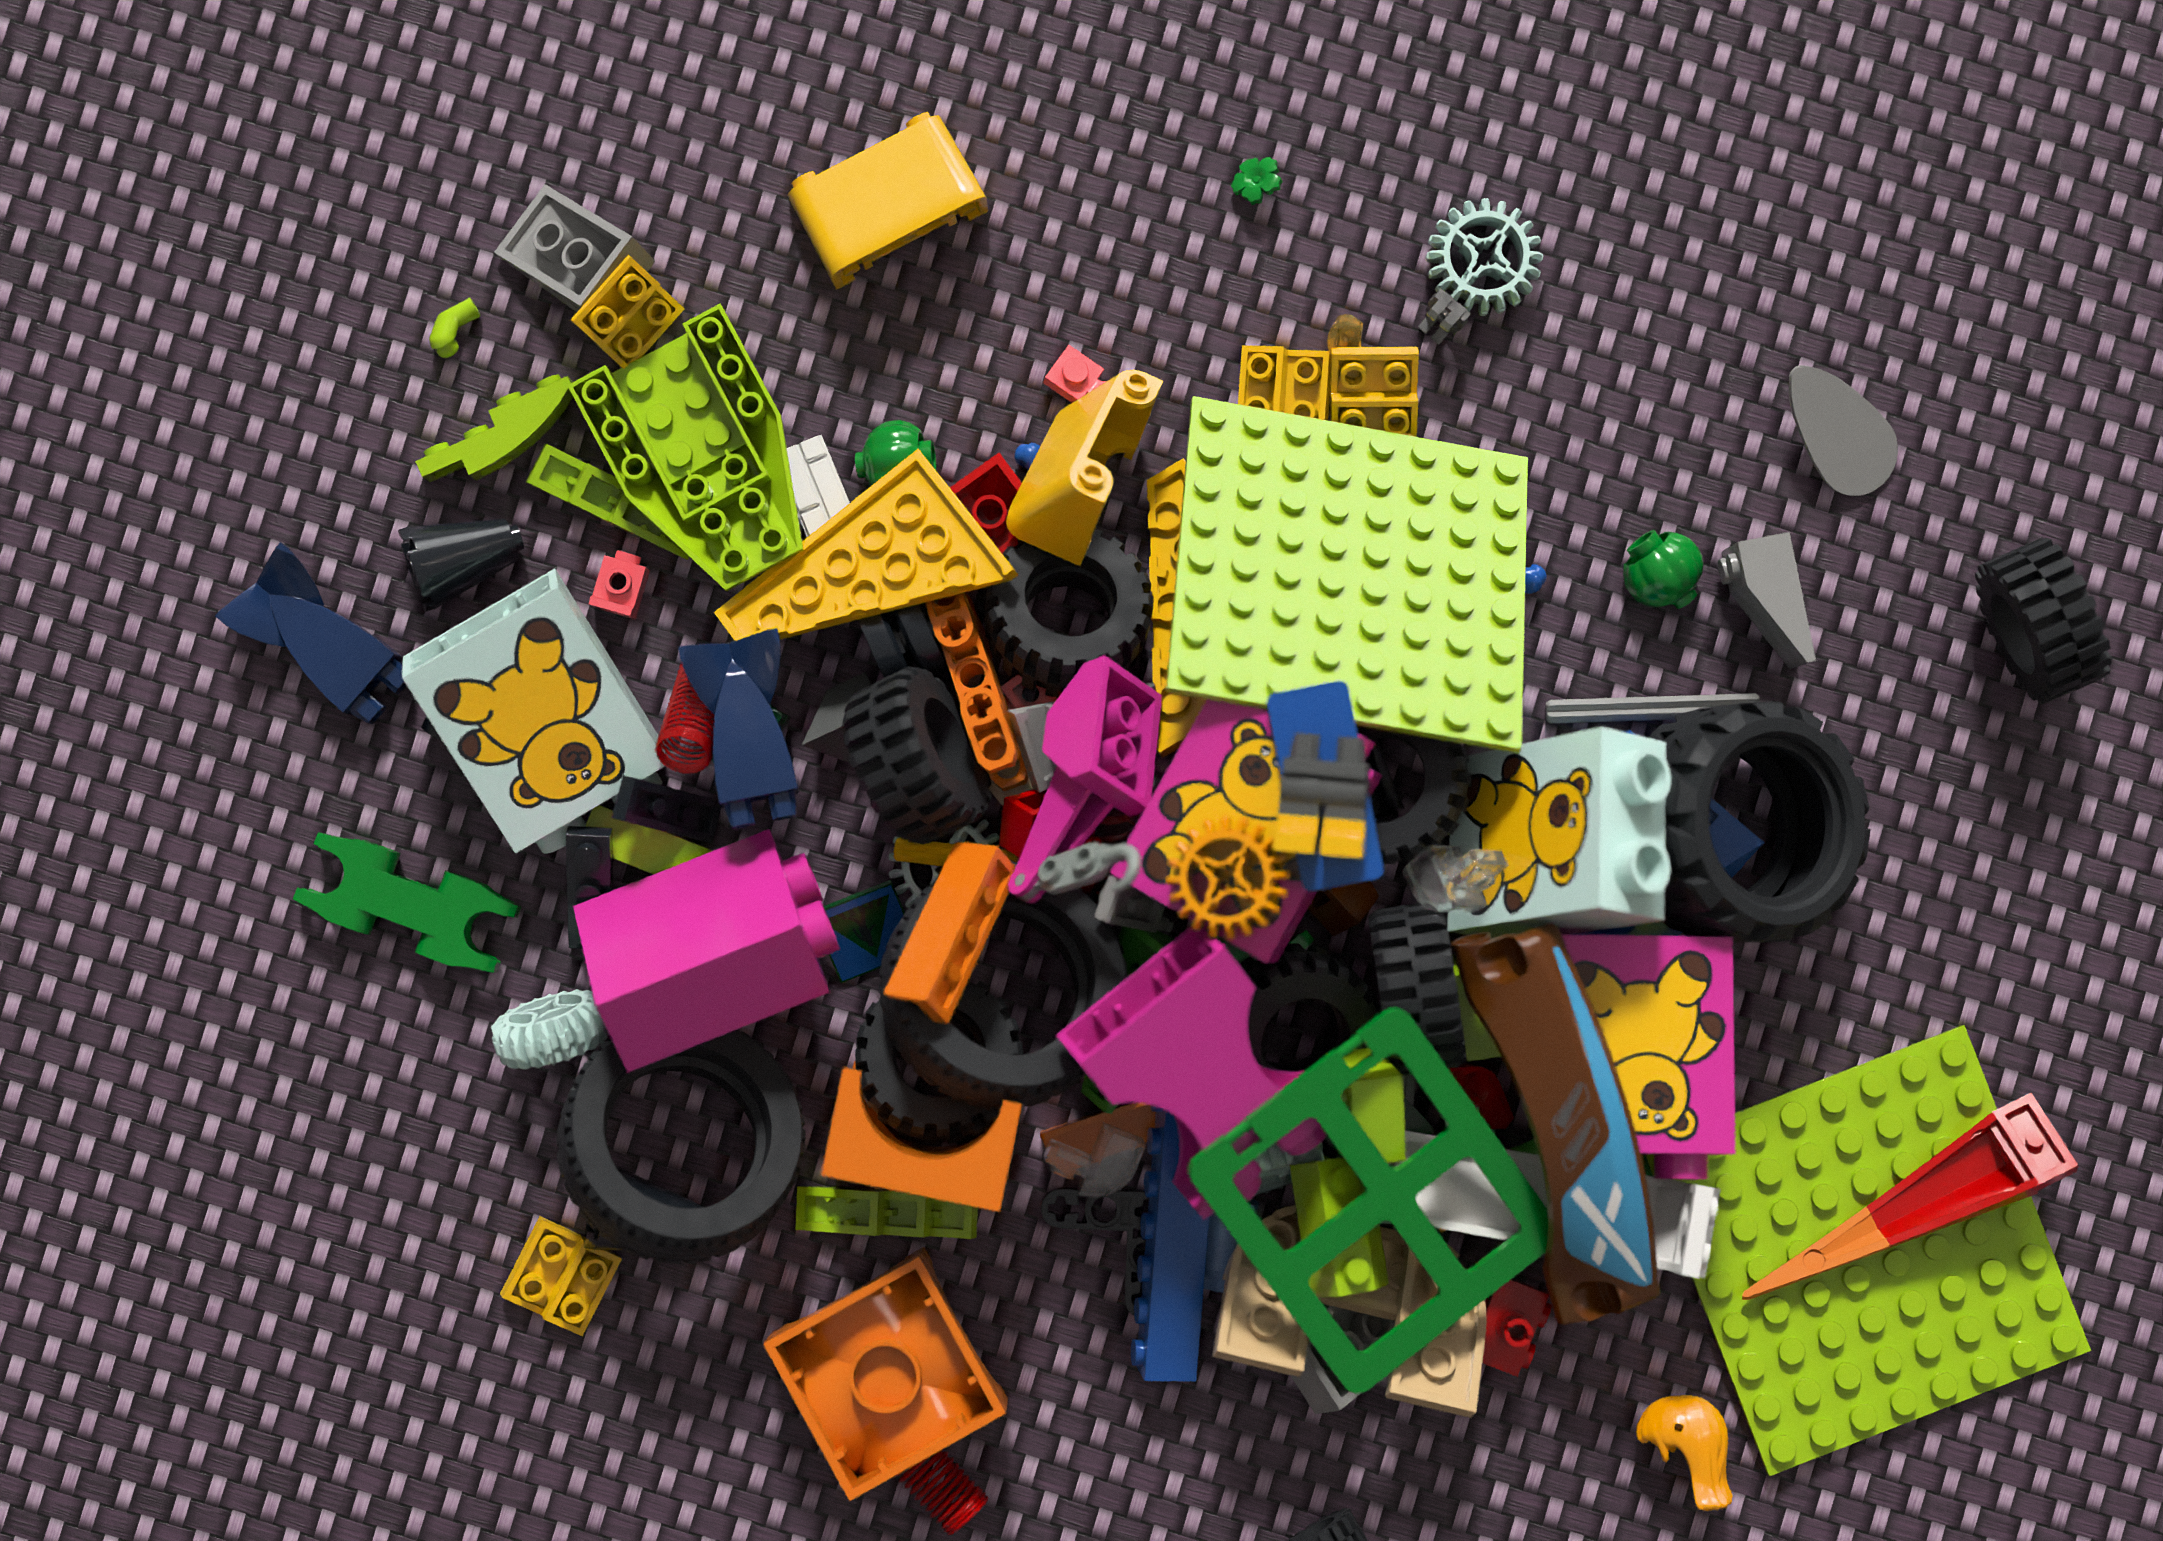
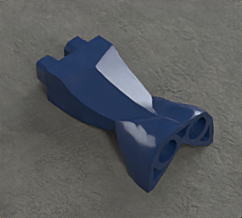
[215,542,407,724]
[678,628,799,829]

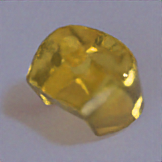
[1327,314,1363,355]

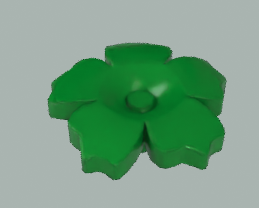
[1231,157,1283,206]

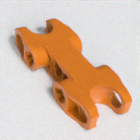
[925,592,1029,792]

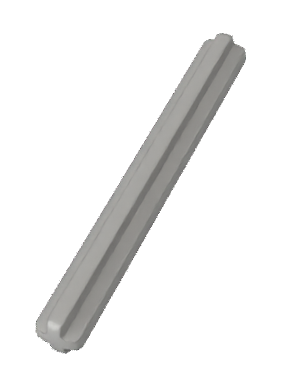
[1545,693,1760,724]

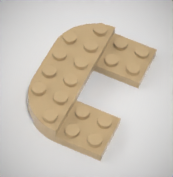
[1213,1205,1487,1418]

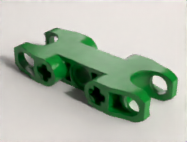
[293,832,522,973]

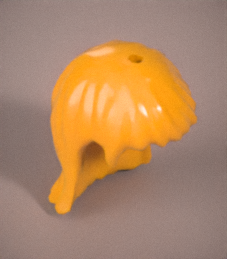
[1636,1395,1733,1511]

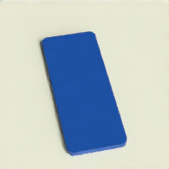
[1267,680,1384,891]

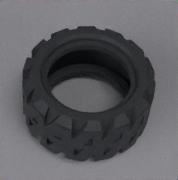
[1648,702,1870,943]

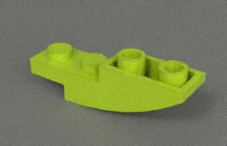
[415,374,573,482]

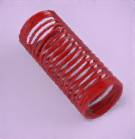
[655,663,715,774]
[894,1449,989,1536]

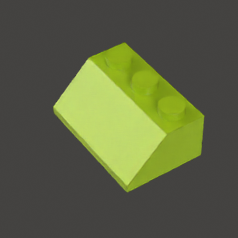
[1290,1157,1389,1298]

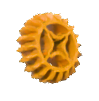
[1166,816,1291,940]

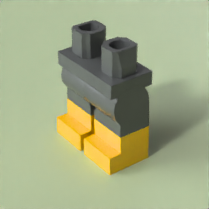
[1273,733,1370,858]

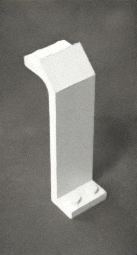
[1388,1130,1720,1278]

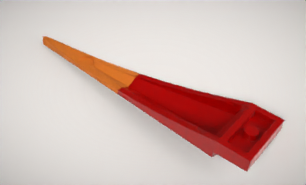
[1742,1093,2079,1300]

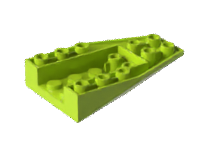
[567,303,804,591]

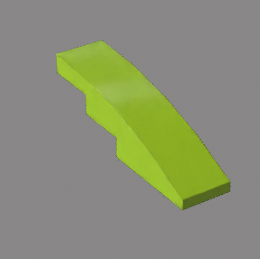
[526,444,689,560]
[585,805,713,874]
[795,1186,978,1239]

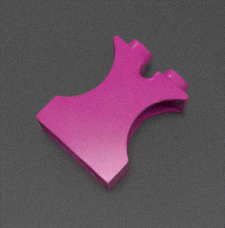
[1056,927,1327,1220]

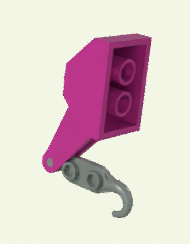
[1008,655,1162,903]

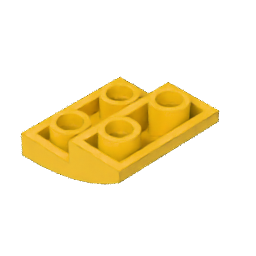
[570,255,685,369]
[1238,345,1331,421]
[1330,347,1419,437]
[500,1216,622,1336]

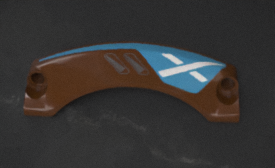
[1451,922,1660,1325]

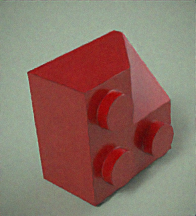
[950,453,1022,553]

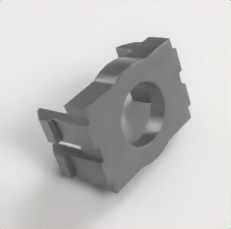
[1418,289,1470,345]

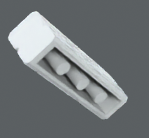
[787,435,850,537]

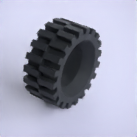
[1975,538,2112,704]

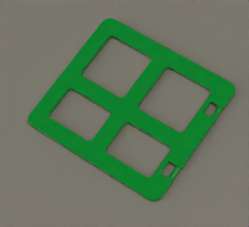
[1188,1007,1548,1393]

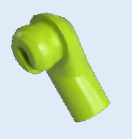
[429,297,481,358]

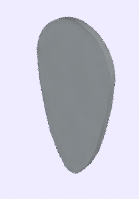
[1789,365,1898,496]

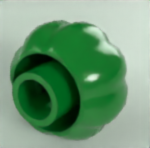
[855,420,937,486]
[1623,530,1704,609]

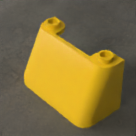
[788,112,988,290]
[1006,370,1163,566]

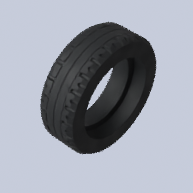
[879,860,1129,1110]
[557,1029,806,1264]

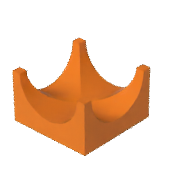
[821,1061,1022,1212]
[763,1247,1008,1501]

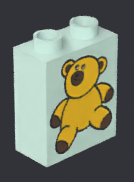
[402,569,665,854]
[1447,727,1671,939]

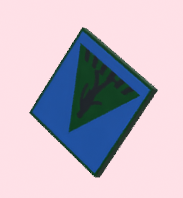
[824,880,905,983]

